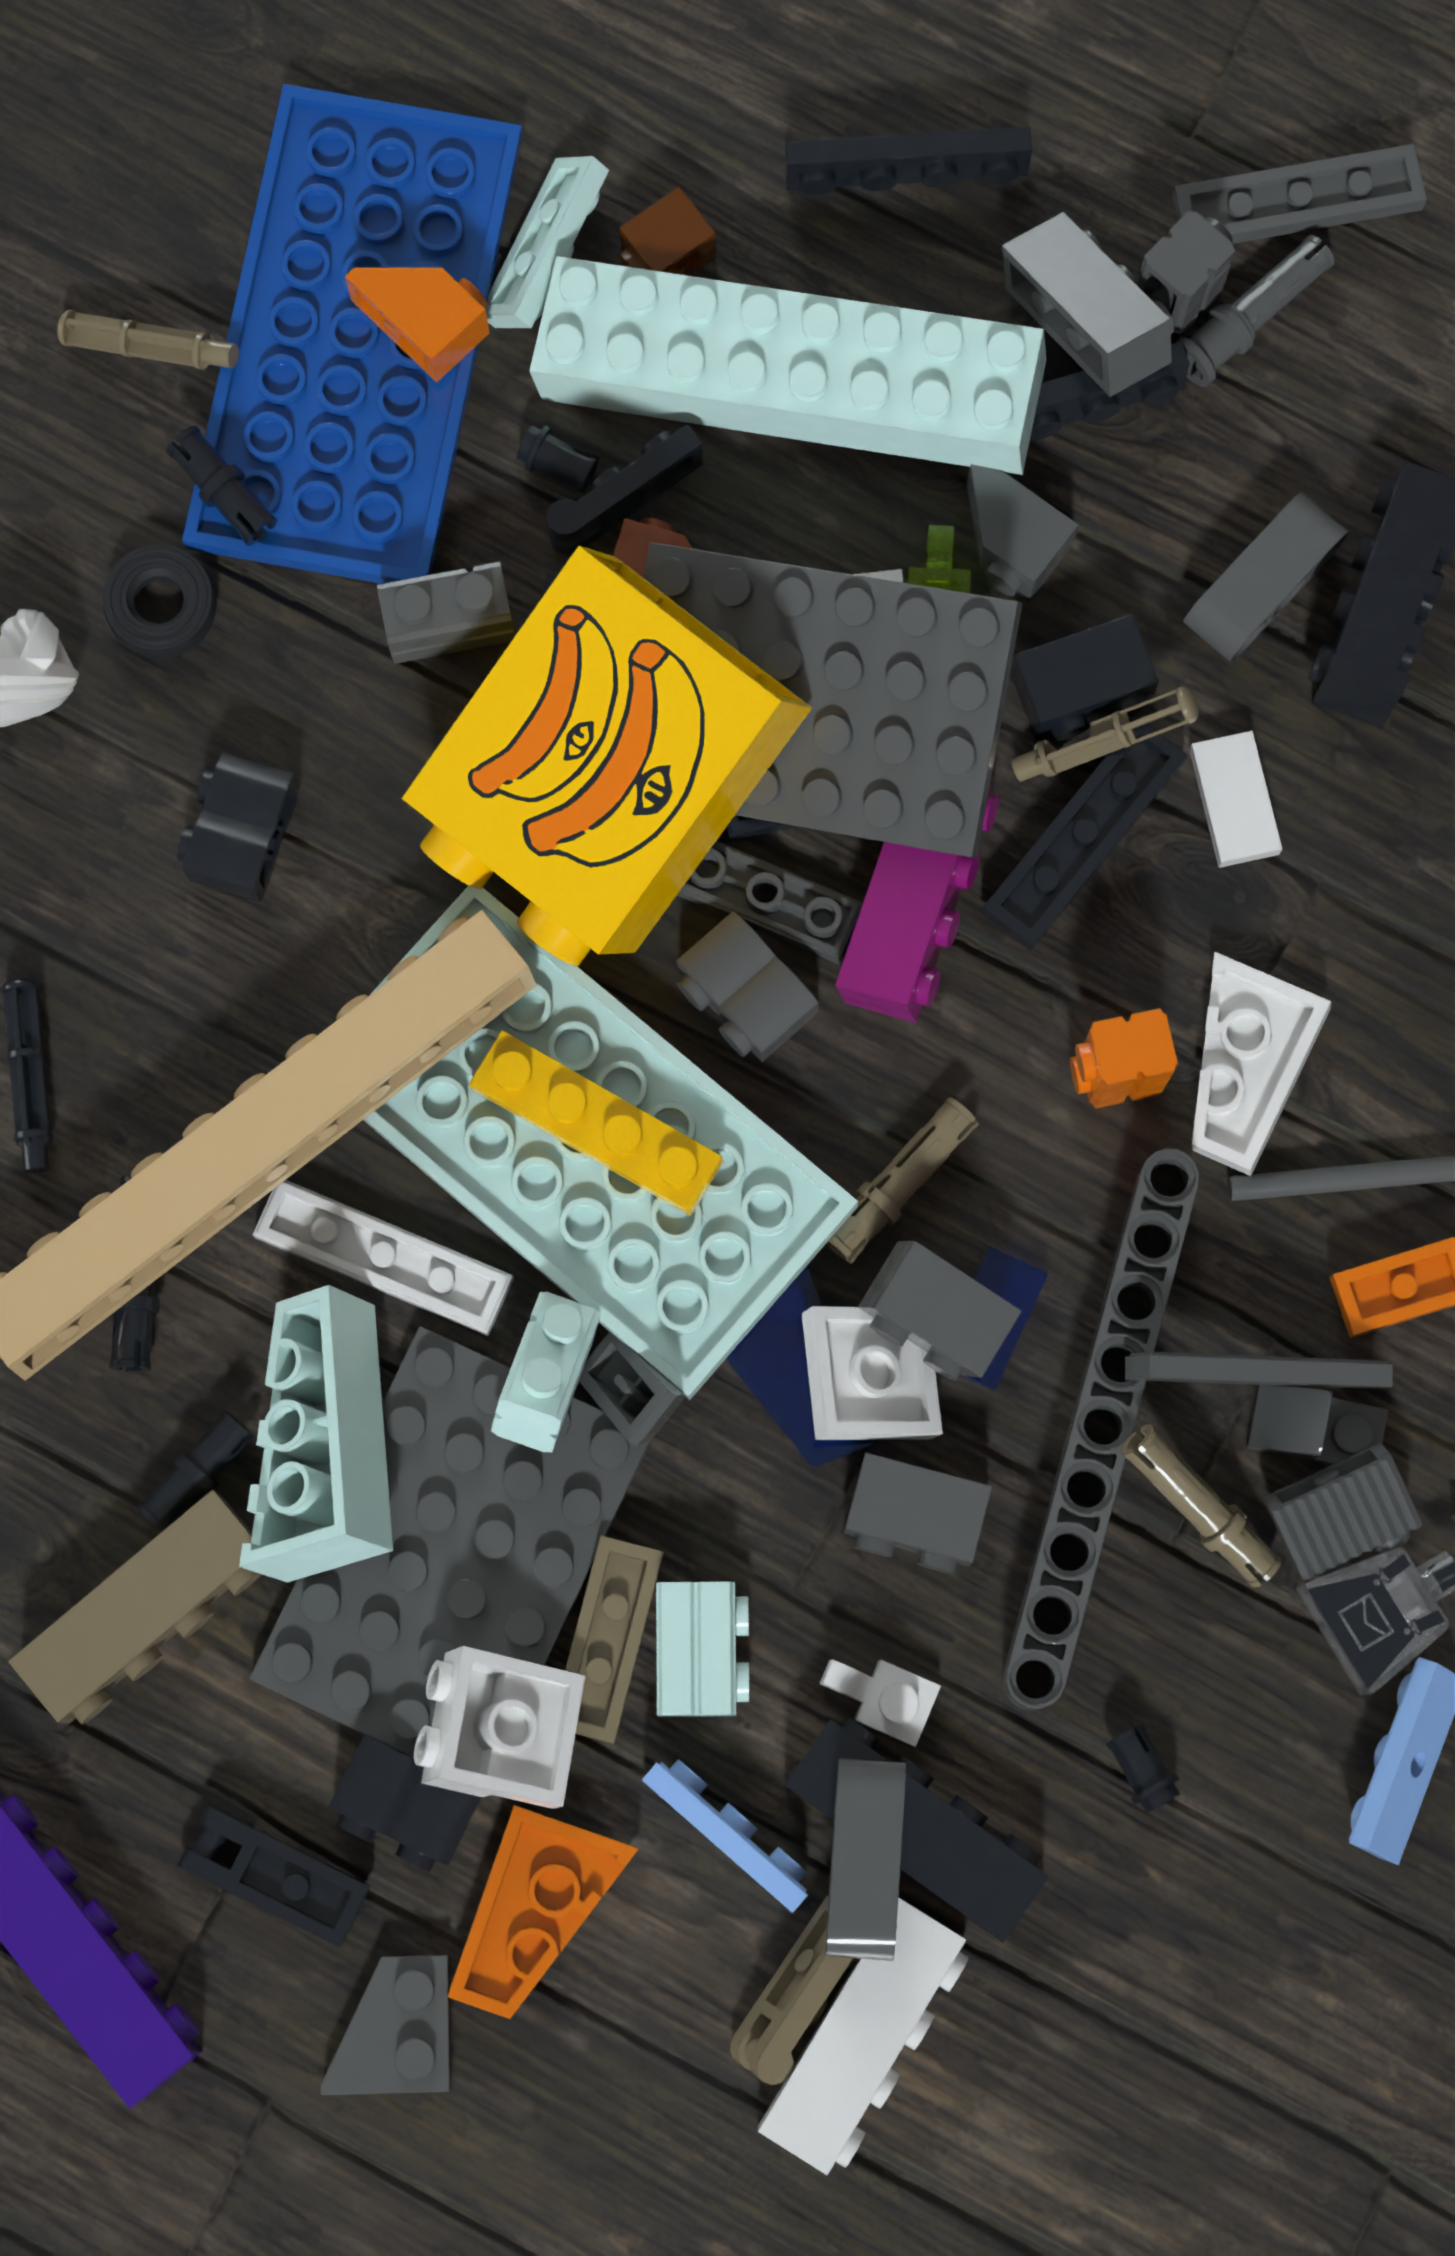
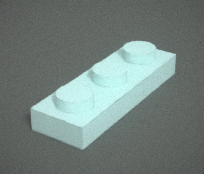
[485,156,609,328]

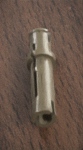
[826,1097,979,1264]
[1121,1424,1282,1588]

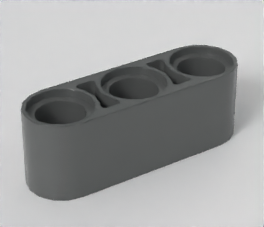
[1183,492,1349,663]
[826,1758,906,1961]

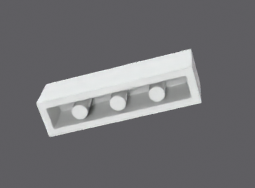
[758,1898,969,2175]

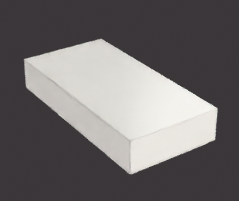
[1189,731,1282,868]

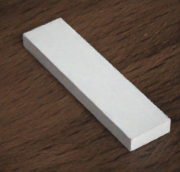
[253,1180,514,1337]

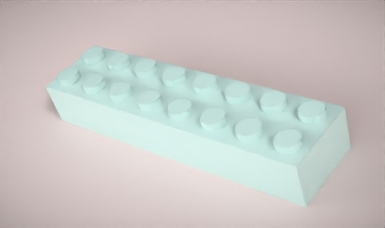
[529,256,1046,475]

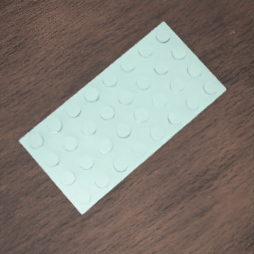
[363,886,858,1400]

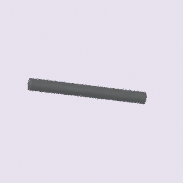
[1228,1155,1455,1201]

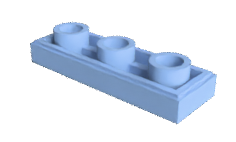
[1349,1657,1455,1865]
[642,1759,808,1913]

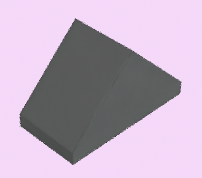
[579,1331,686,1447]

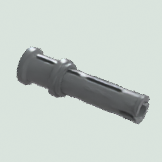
[1173,235,1335,387]

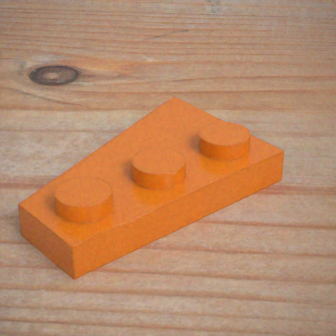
[447,1805,639,2019]

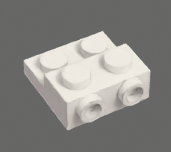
[414,1646,585,1809]

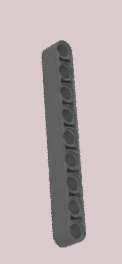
[1002,1148,1199,1710]

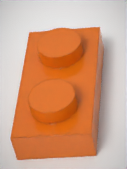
[1329,1237,1455,1338]

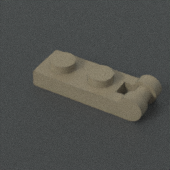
[730,1896,859,2085]

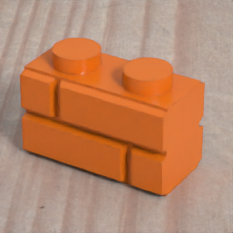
[1070,1008,1178,1109]

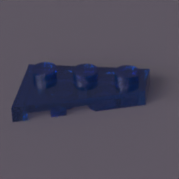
[725,1266,873,1469]

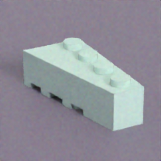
[239,1285,393,1583]

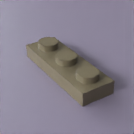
[565,1535,664,1744]

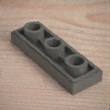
[677,841,863,964]

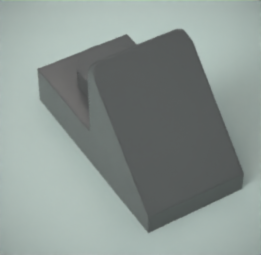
[1246,1385,1389,1466]

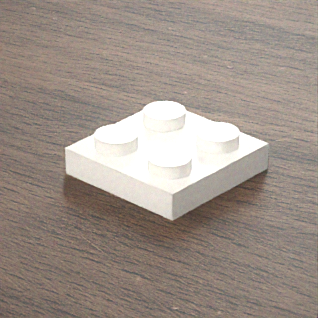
[802,1306,943,1440]

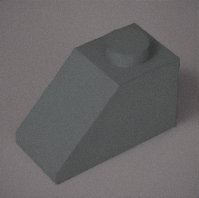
[967,464,1078,602]

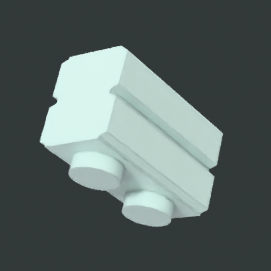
[491,1292,601,1453]
[656,1582,749,1717]

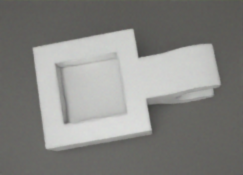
[819,1659,941,1747]

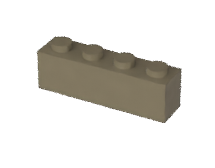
[8,1490,262,1725]

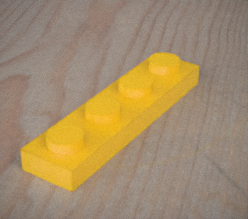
[469,1030,724,1216]

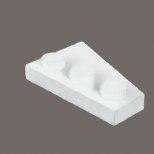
[1192,952,1331,1176]

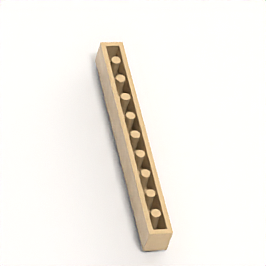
[0,909,537,1381]

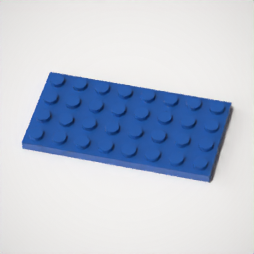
[182,84,523,584]

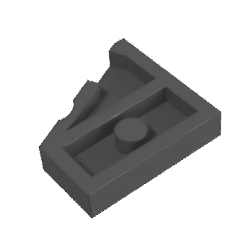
[321,1954,451,2095]

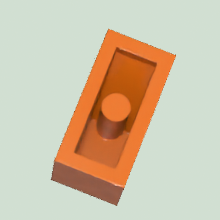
[345,268,490,383]

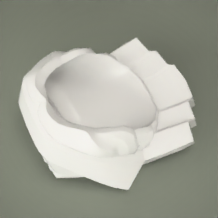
[0,609,79,728]

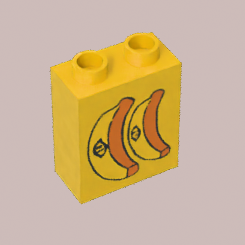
[401,546,812,966]

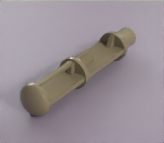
[57,310,239,370]
[1011,686,1198,782]

